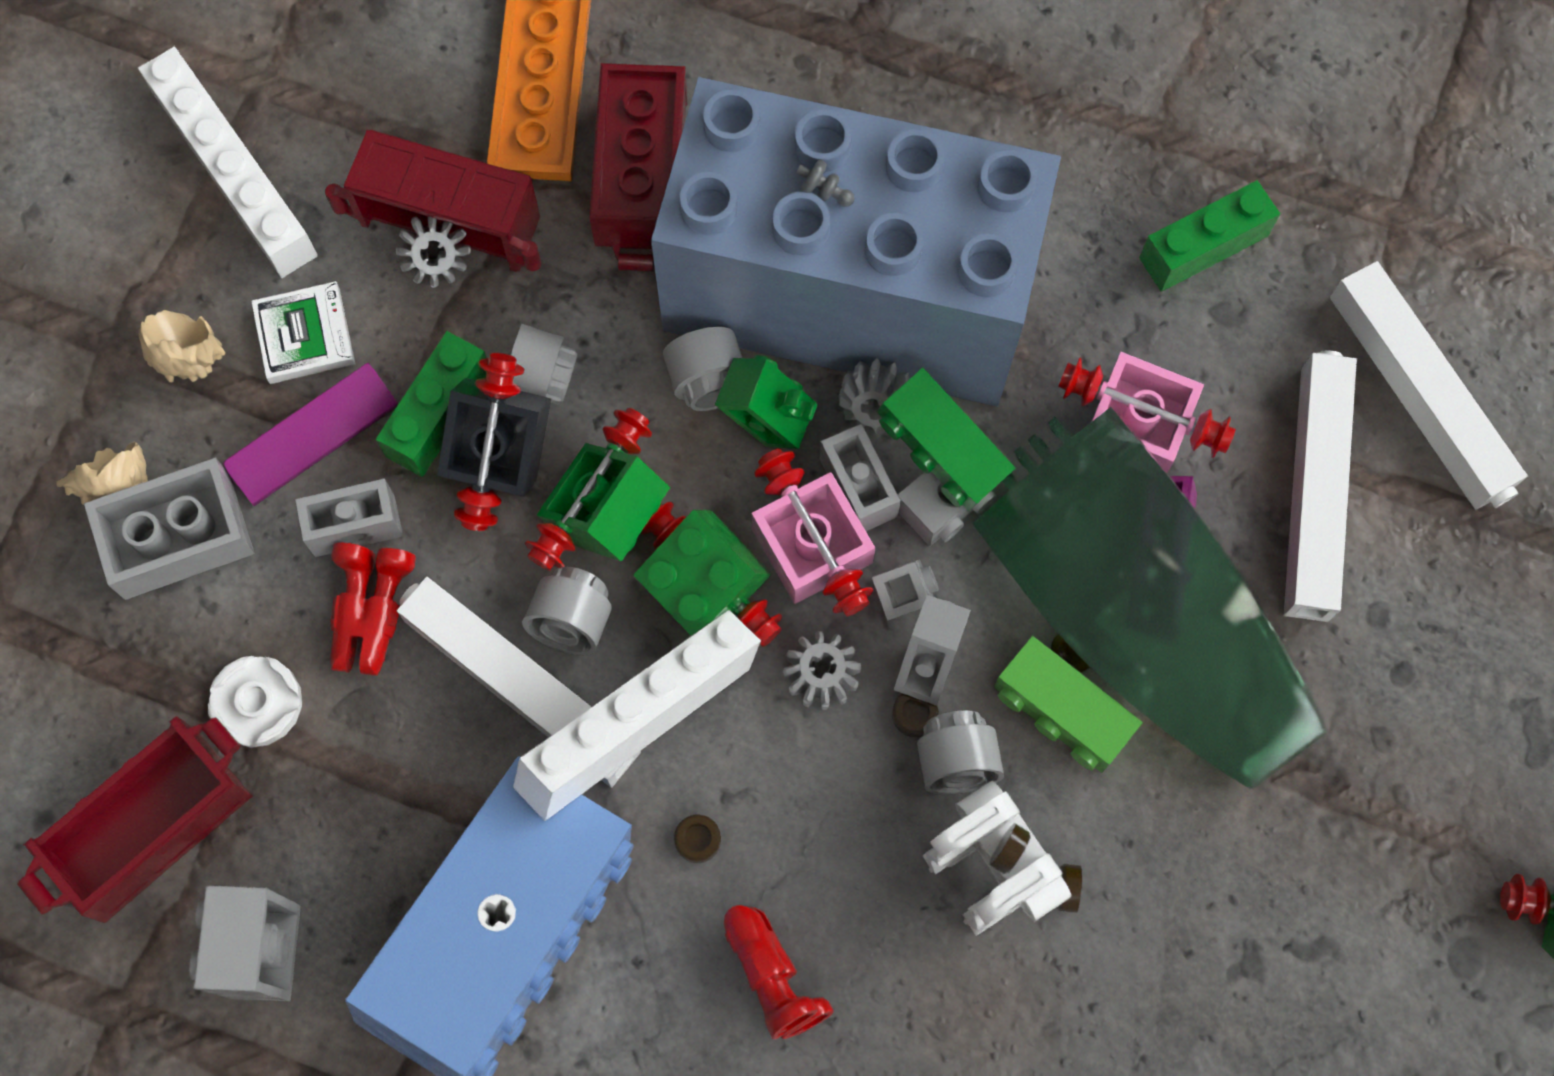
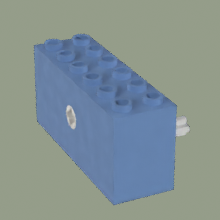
[346,756,634,1076]

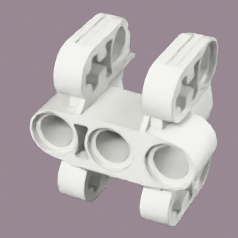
[923,781,1071,936]

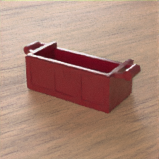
[589,63,688,271]
[325,129,542,272]
[17,716,253,923]

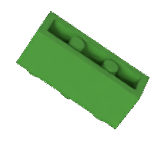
[994,636,1143,773]

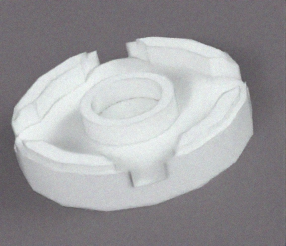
[208,656,302,748]

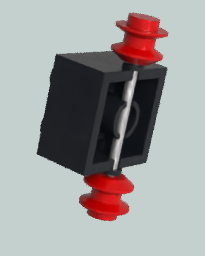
[437,353,552,531]

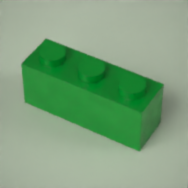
[1139,180,1281,292]
[376,331,487,477]
[877,367,1016,511]

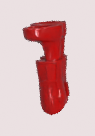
[330,542,416,676]
[723,905,834,1039]

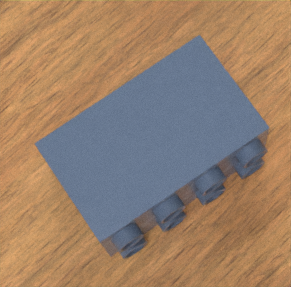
[651,77,1061,407]

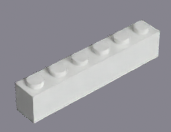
[138,46,318,278]
[513,610,760,821]

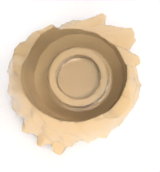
[139,310,225,382]
[56,442,148,505]

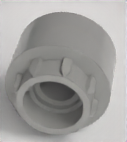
[511,324,578,404]
[663,327,742,411]
[522,567,612,655]
[917,711,1004,794]

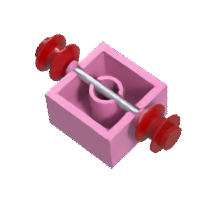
[1058,352,1236,476]
[751,449,875,616]

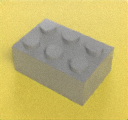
[84,457,255,600]
[189,886,301,1001]

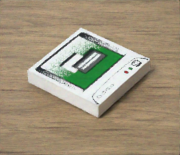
[252,281,355,384]

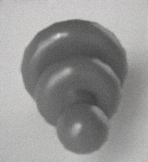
[796,160,855,207]

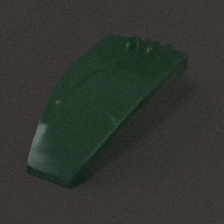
[973,407,1327,789]

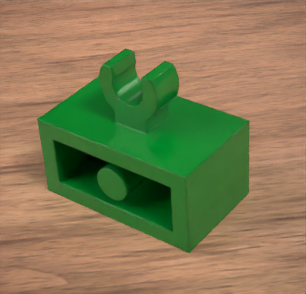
[715,355,817,449]

